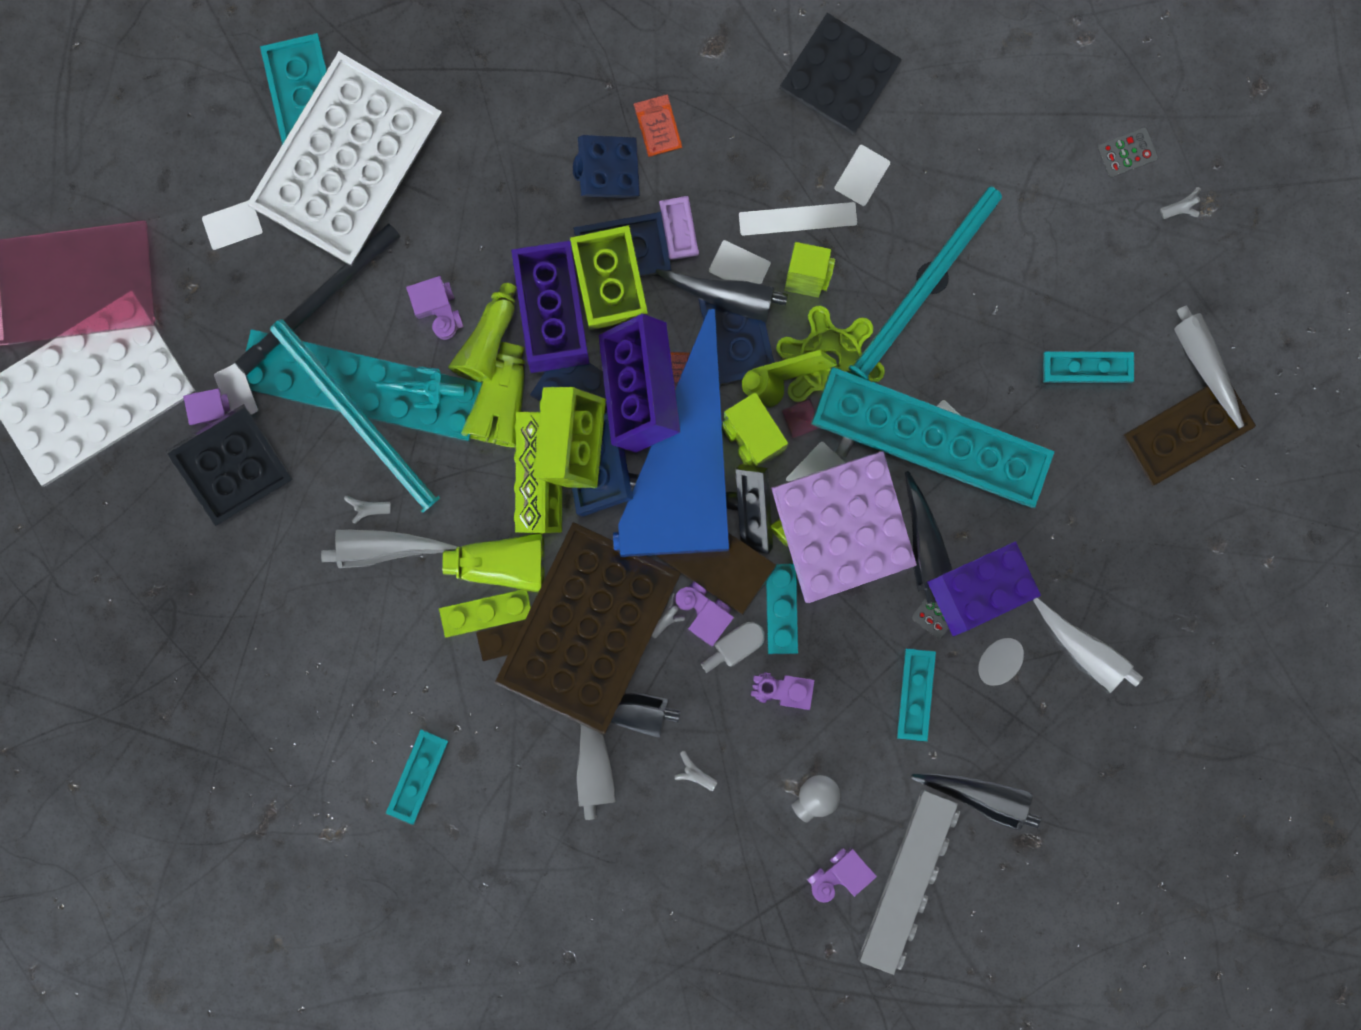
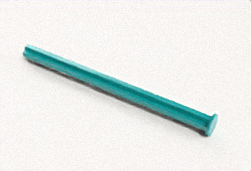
[848,186,1002,380]
[270,319,441,513]

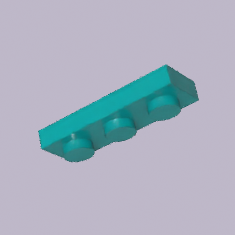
[1043,351,1134,383]
[766,564,798,654]
[897,649,936,741]
[385,729,449,825]

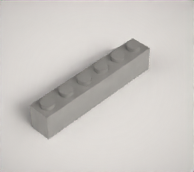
[858,790,960,975]

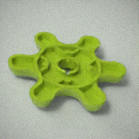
[776,306,885,402]

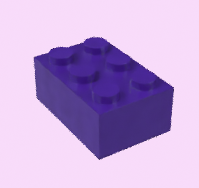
[927,541,1041,636]

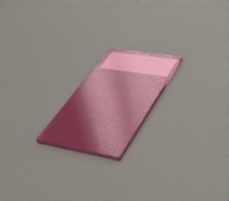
[0,221,156,346]

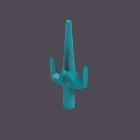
[375,367,465,409]

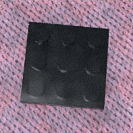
[779,13,902,135]
[166,404,292,526]

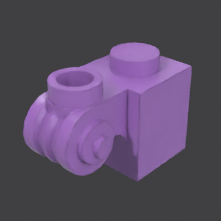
[406,276,464,340]
[183,388,231,426]
[676,581,734,647]
[751,672,815,710]
[807,848,877,903]

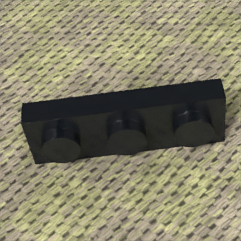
[736,464,773,554]

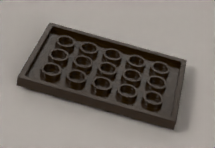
[495,522,681,735]

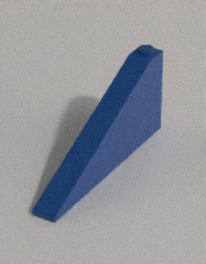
[613,309,729,557]

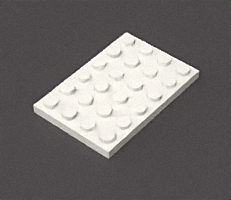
[247,52,442,266]
[0,291,196,487]

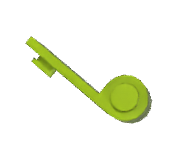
[742,349,837,407]

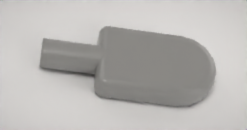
[700,622,765,673]

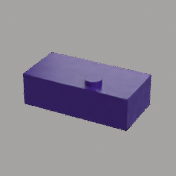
[511,241,590,373]
[598,314,680,453]

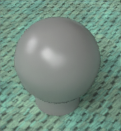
[792,775,841,823]

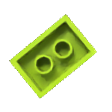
[570,225,648,330]
[533,387,606,488]
[722,392,788,467]

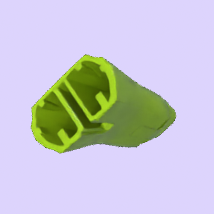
[448,283,517,382]
[461,342,525,448]
[442,533,545,592]

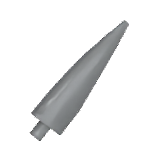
[1174,305,1244,428]
[321,529,457,568]
[1033,598,1143,693]
[576,724,616,820]

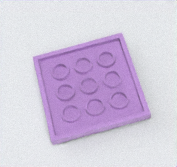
[771,451,917,603]

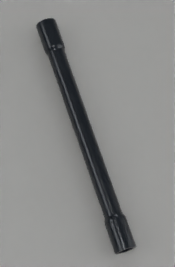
[234,223,400,376]

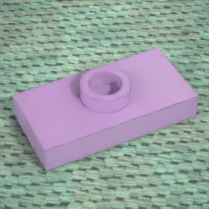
[659,196,699,260]

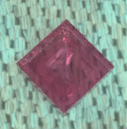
[782,399,820,438]

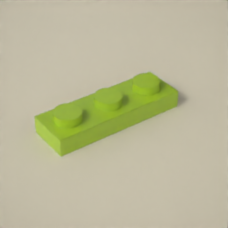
[439,590,531,638]

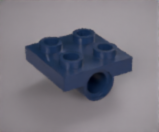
[573,135,640,198]

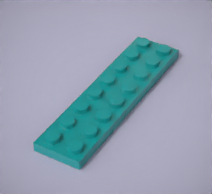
[245,329,482,442]
[811,367,1055,508]

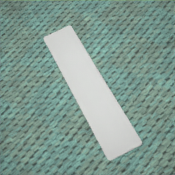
[739,202,857,236]

